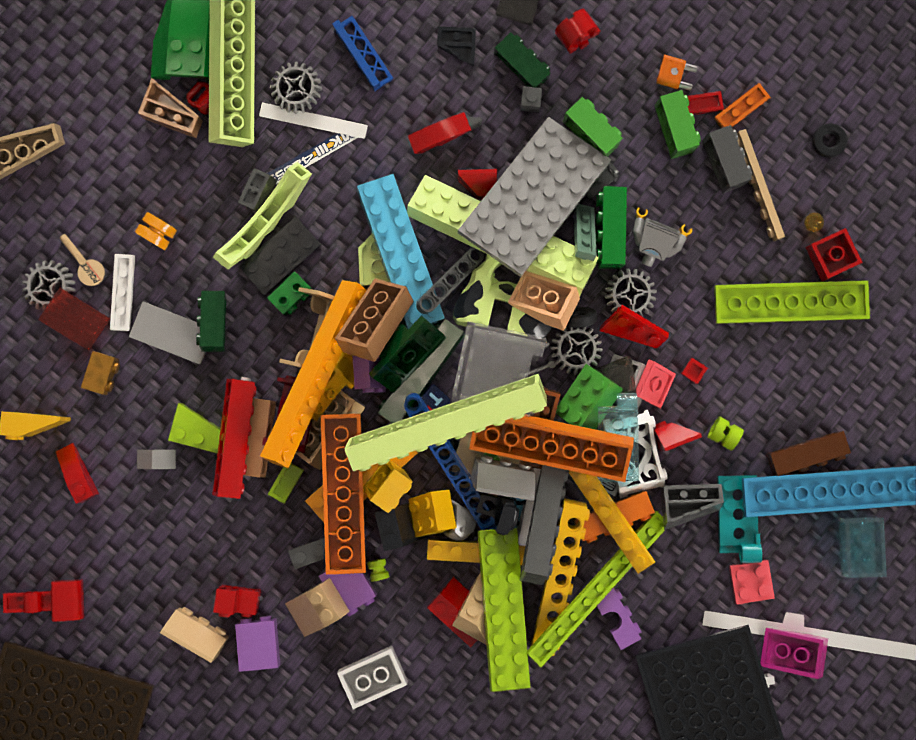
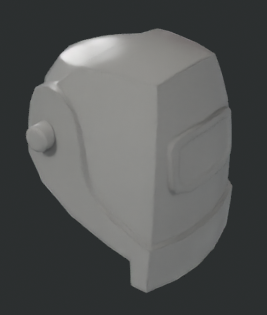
[443,500,476,541]

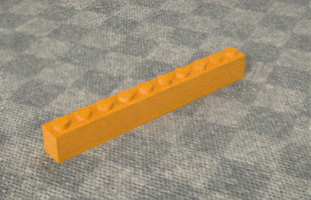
[260,280,367,468]

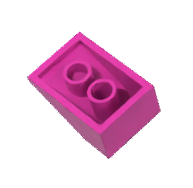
[761,628,829,679]

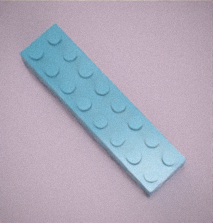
[357,174,445,328]

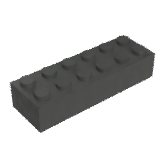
[520,465,569,585]

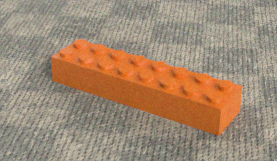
[321,413,366,575]
[469,415,634,482]

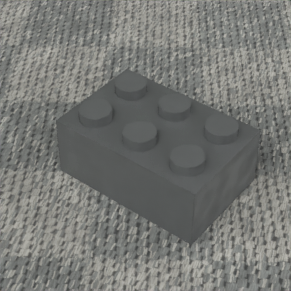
[702,125,753,194]

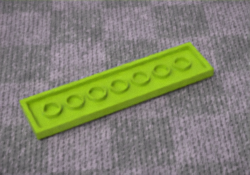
[714,281,870,324]
[478,528,530,692]

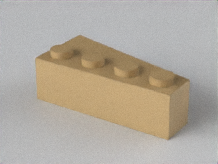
[0,123,65,180]

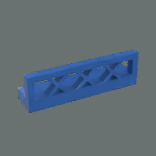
[332,16,394,91]

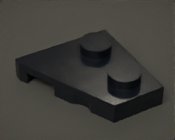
[437,26,476,66]

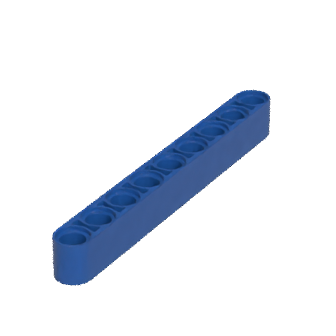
[404,393,495,530]

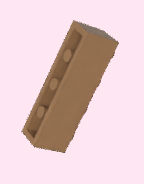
[245,398,276,478]

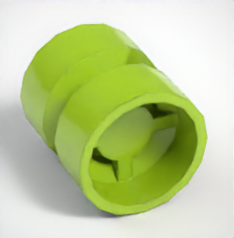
[707,416,744,451]

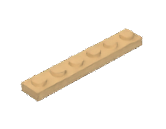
[737,129,785,242]

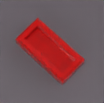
[687,91,724,115]

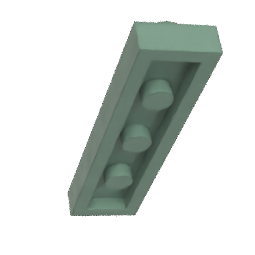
[574,204,596,261]

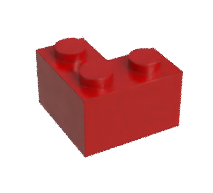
[213,585,261,617]

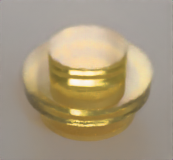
[804,213,824,232]

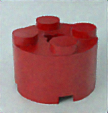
[555,8,601,54]

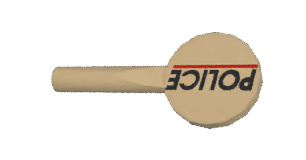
[59,234,105,286]

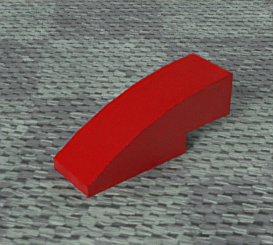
[408,112,471,154]

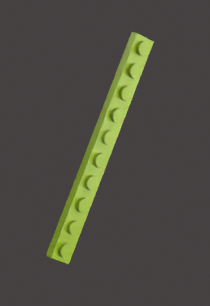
[526,511,665,667]

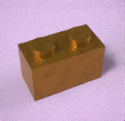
[81,351,120,395]

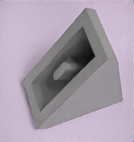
[137,450,176,469]

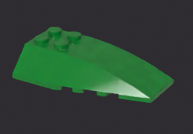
[151,0,210,82]

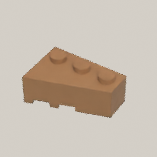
[138,78,203,138]

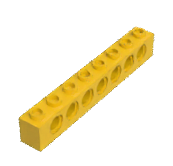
[531,498,590,656]

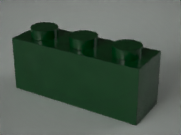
[494,32,551,88]
[196,291,226,352]

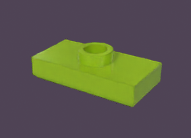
[268,463,304,504]

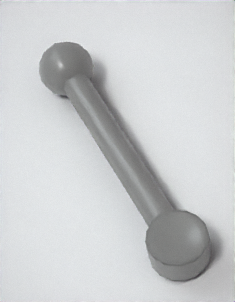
[518,361,556,380]

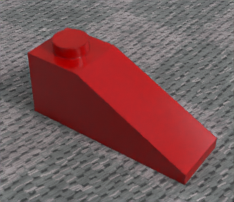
[56,443,99,504]

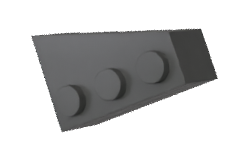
[661,484,724,530]

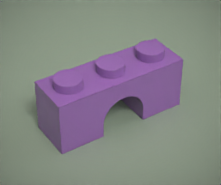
[597,587,642,650]

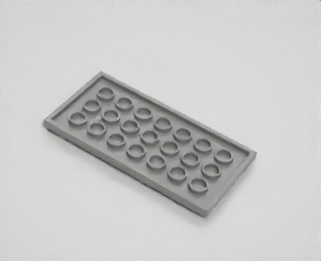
[458,117,611,277]

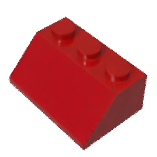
[427,577,477,647]

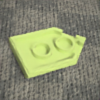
[358,233,389,286]

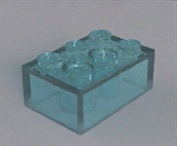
[838,516,887,578]

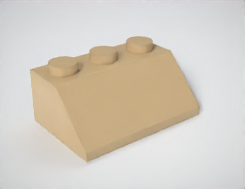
[452,572,486,645]
[160,607,229,663]

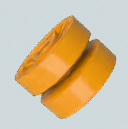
[135,212,177,250]

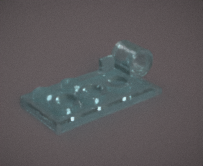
[598,393,639,482]

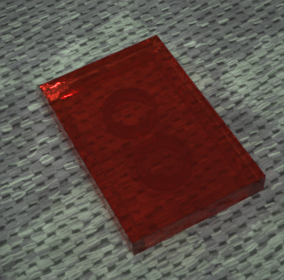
[38,287,110,350]

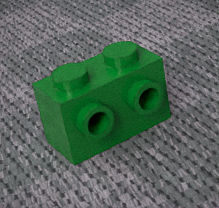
[268,271,313,316]

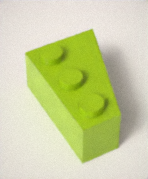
[168,403,221,453]

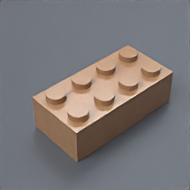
[335,279,414,362]

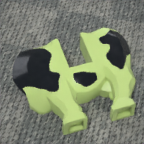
[453,254,552,342]

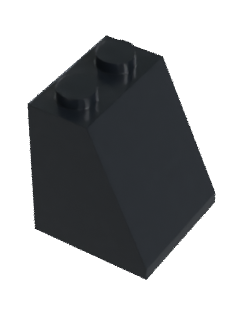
[375,502,424,551]

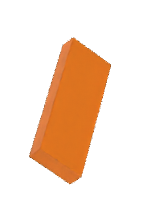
[713,83,771,128]

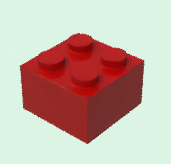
[805,228,863,281]

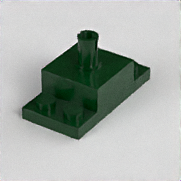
[369,315,445,393]

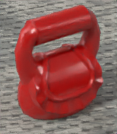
[186,81,209,115]

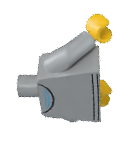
[633,208,692,267]

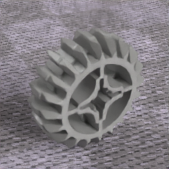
[270,62,322,114]
[22,260,76,312]
[605,268,657,317]
[550,326,603,375]

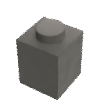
[520,86,542,113]

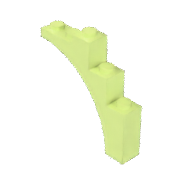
[213,162,312,269]

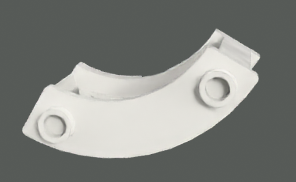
[602,410,668,498]

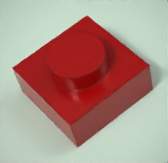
[681,358,708,384]

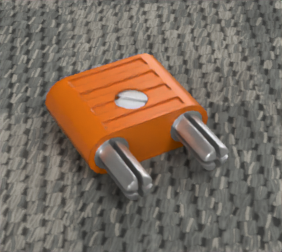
[656,54,698,90]

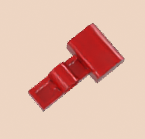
[3,579,84,622]

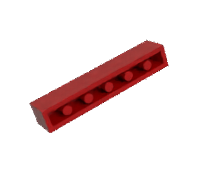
[212,379,256,499]

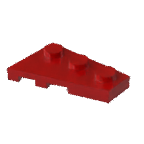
[599,305,669,349]

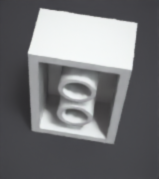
[337,646,408,709]

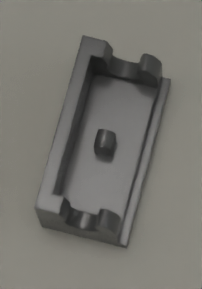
[585,162,619,201]
[238,168,277,212]

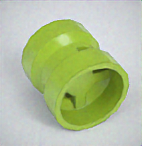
[367,558,390,582]

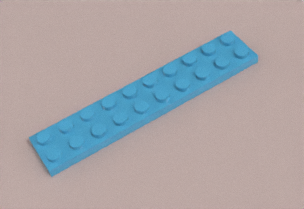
[742,466,916,517]

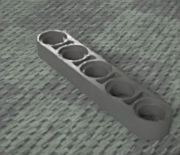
[416,247,484,314]

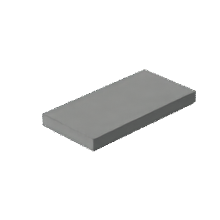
[129,301,206,365]

